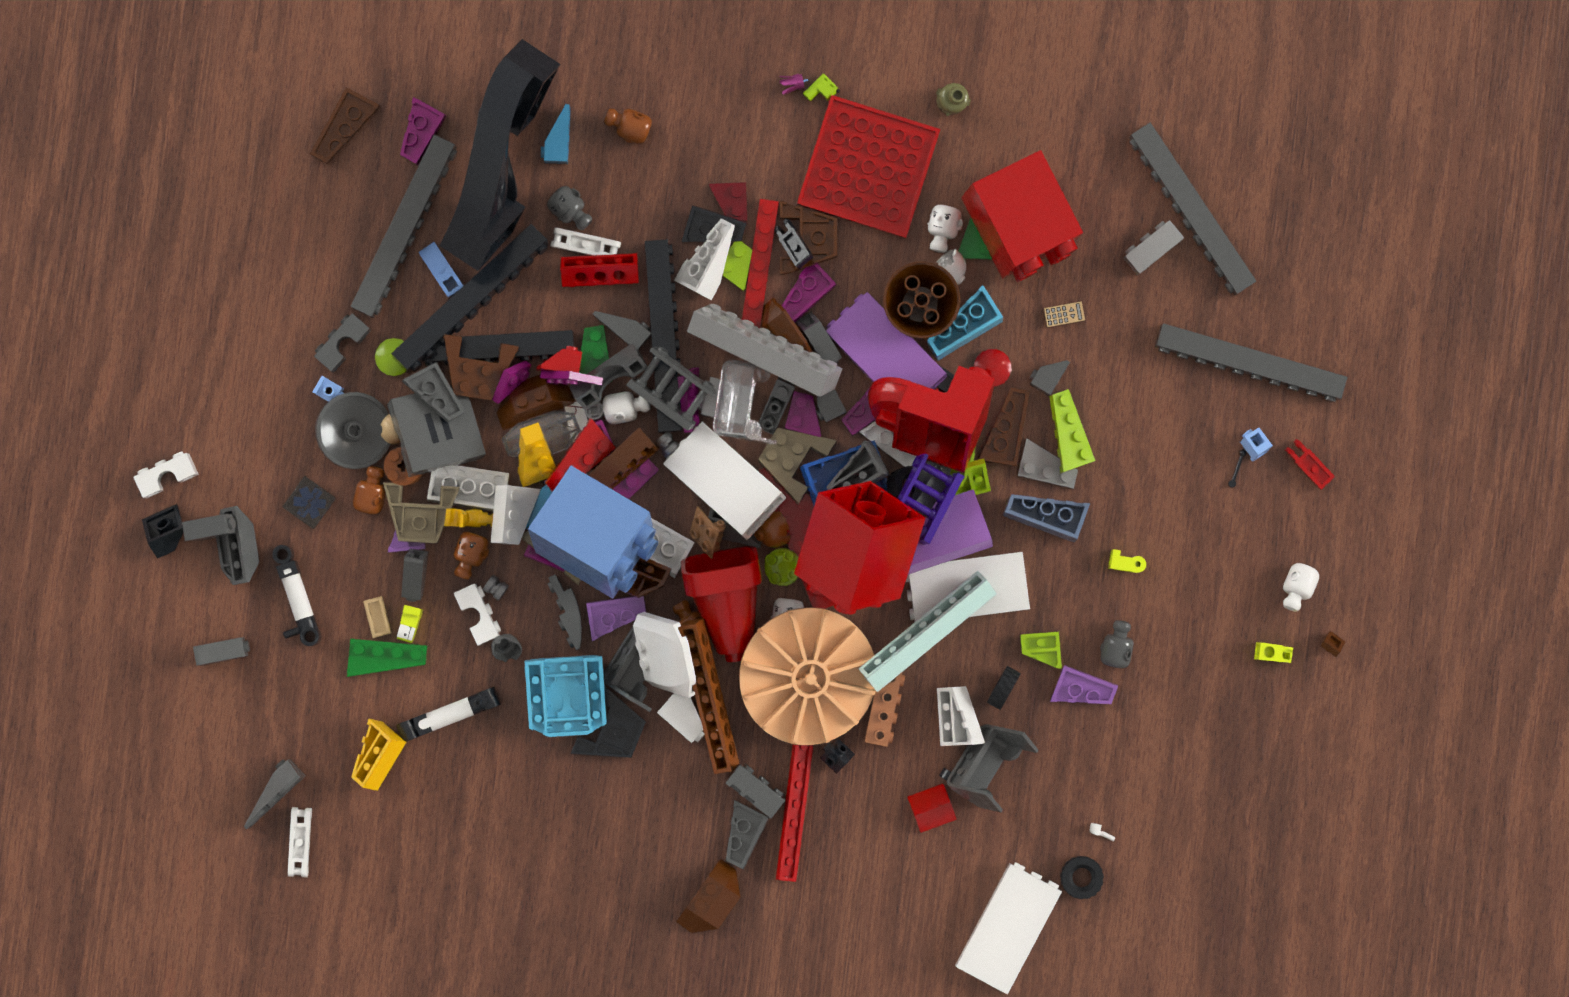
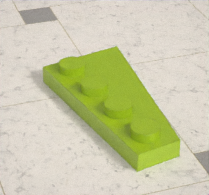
[1049,389,1095,473]

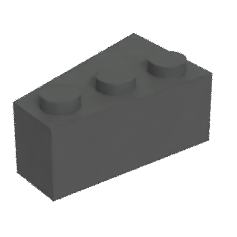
[725,763,785,818]

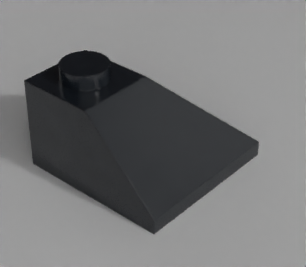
[142,504,184,559]

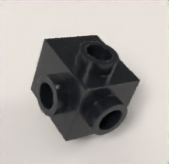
[820,738,855,774]

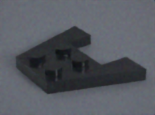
[571,686,646,758]

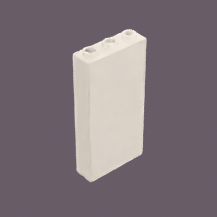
[663,422,786,540]
[906,552,1030,623]
[955,862,1062,995]

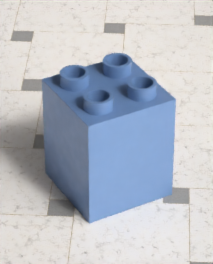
[528,466,658,599]

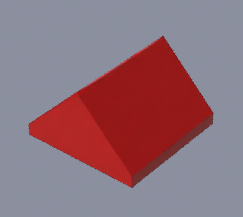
[907,783,957,833]

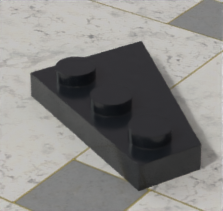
[681,205,748,242]

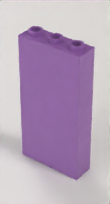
[826,292,947,389]
[908,490,993,575]

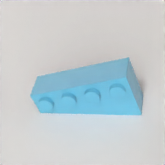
[927,285,1003,361]

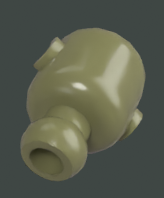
[936,83,971,116]

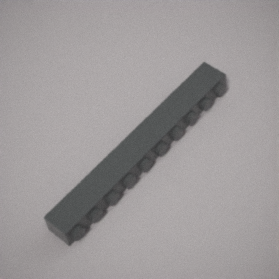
[1129,122,1256,295]
[350,135,458,318]
[1155,323,1348,402]

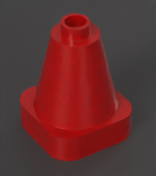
[681,546,762,662]

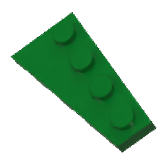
[347,639,428,677]

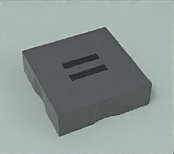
[387,385,486,477]

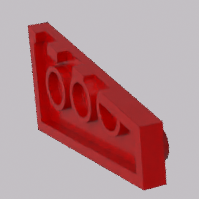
[545,418,616,492]

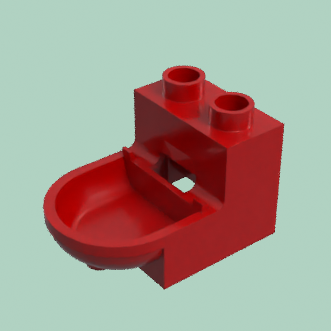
[868,366,995,473]

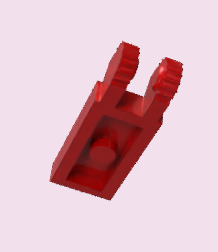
[1285,439,1335,490]

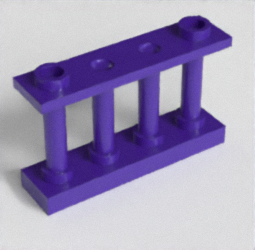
[897,453,964,545]

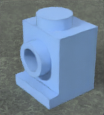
[312,376,344,401]
[1240,428,1273,462]

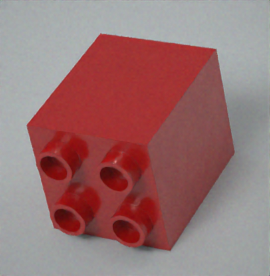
[961,150,1083,282]
[794,481,926,615]

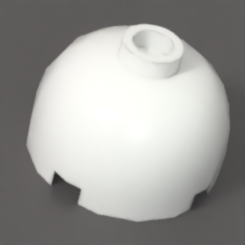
[937,249,967,285]

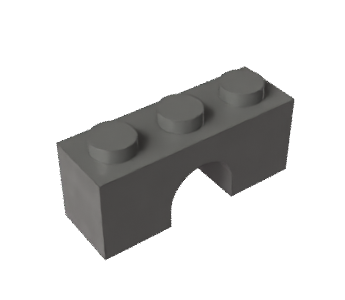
[314,313,371,373]

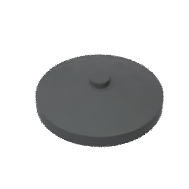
[315,392,390,469]

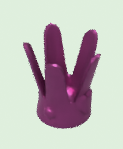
[779,74,808,95]

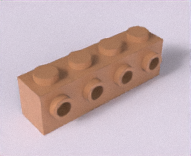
[864,672,905,747]

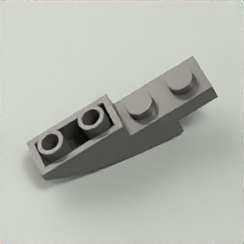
[547,575,582,650]

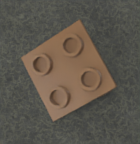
[689,506,726,559]

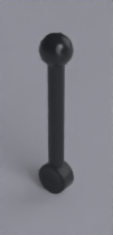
[1228,449,1247,488]

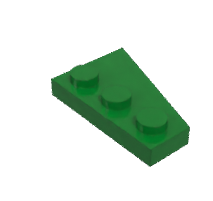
[959,217,992,260]
[579,325,613,382]

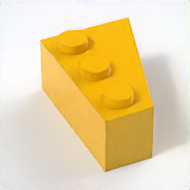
[518,422,556,487]
[351,719,406,791]

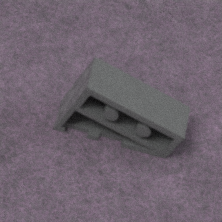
[827,441,890,490]

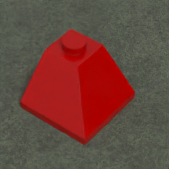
[536,346,582,373]

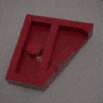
[709,182,747,221]

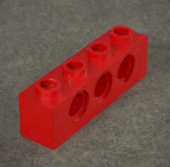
[560,253,639,287]

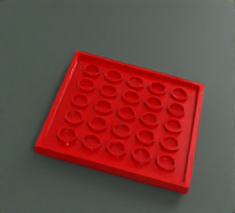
[797,95,941,239]

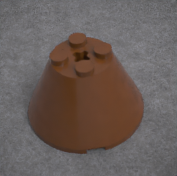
[883,261,961,339]

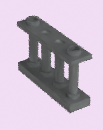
[626,346,718,431]

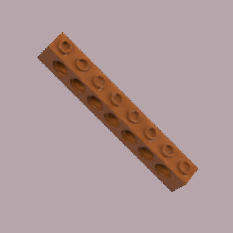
[678,618,740,774]

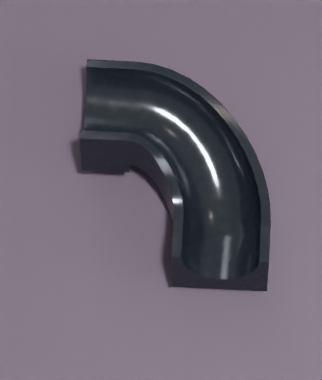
[440,39,561,271]

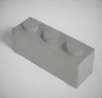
[1123,220,1184,276]

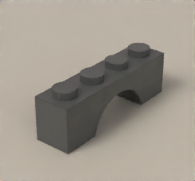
[569,343,648,411]

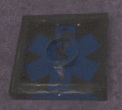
[282,476,336,529]

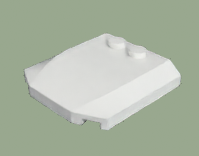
[633,612,696,698]

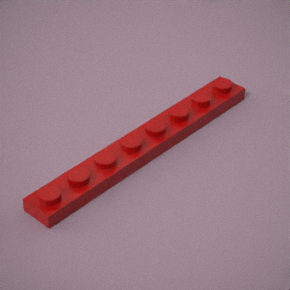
[742,199,779,328]
[776,744,813,882]

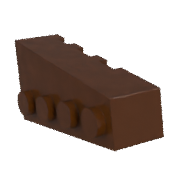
[586,427,659,490]

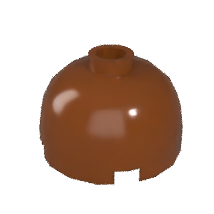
[754,511,791,548]

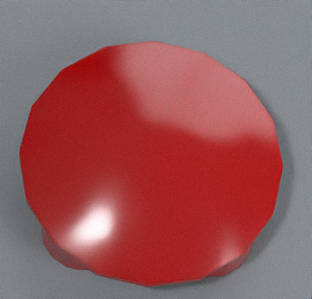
[974,349,1011,386]

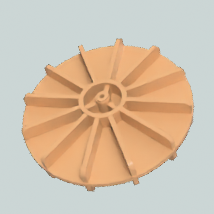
[739,607,876,745]

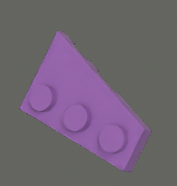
[586,596,646,641]
[1050,665,1118,704]

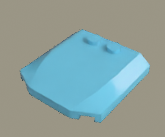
[524,655,607,737]

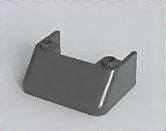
[604,626,652,712]
[947,724,1038,813]

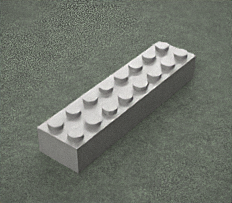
[687,304,843,397]

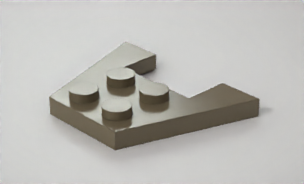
[758,428,837,505]
[383,482,460,544]

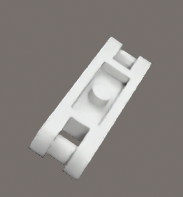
[550,228,621,256]
[288,807,312,878]

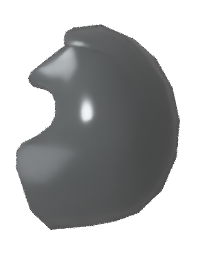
[491,634,522,662]

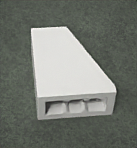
[657,693,704,743]

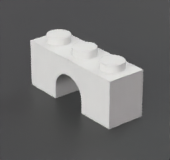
[134,451,199,499]
[454,583,501,646]

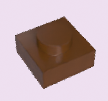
[1321,631,1345,657]

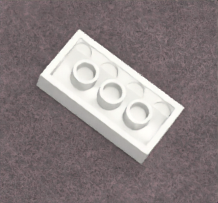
[427,465,509,512]
[650,518,695,578]

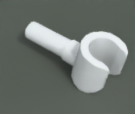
[1090,823,1115,841]

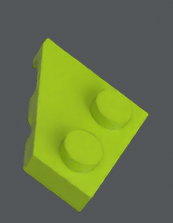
[722,241,752,292]
[955,458,991,495]
[1020,632,1062,669]

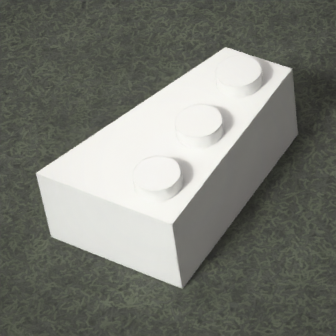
[491,485,541,545]
[937,686,985,746]

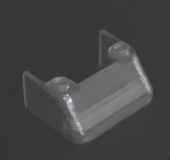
[713,360,777,444]

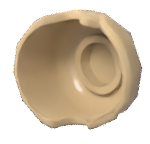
[381,414,400,444]

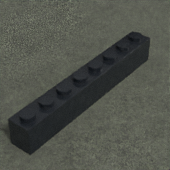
[422,330,574,366]

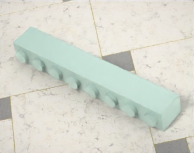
[859,571,996,692]

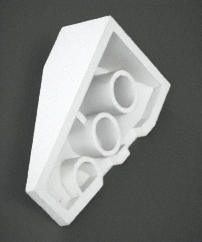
[674,219,735,300]

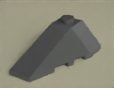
[244,759,306,830]

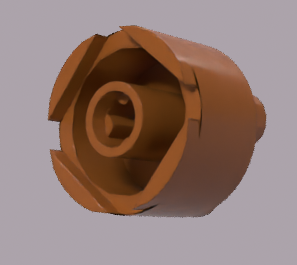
[384,447,423,487]

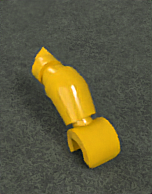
[444,508,493,528]

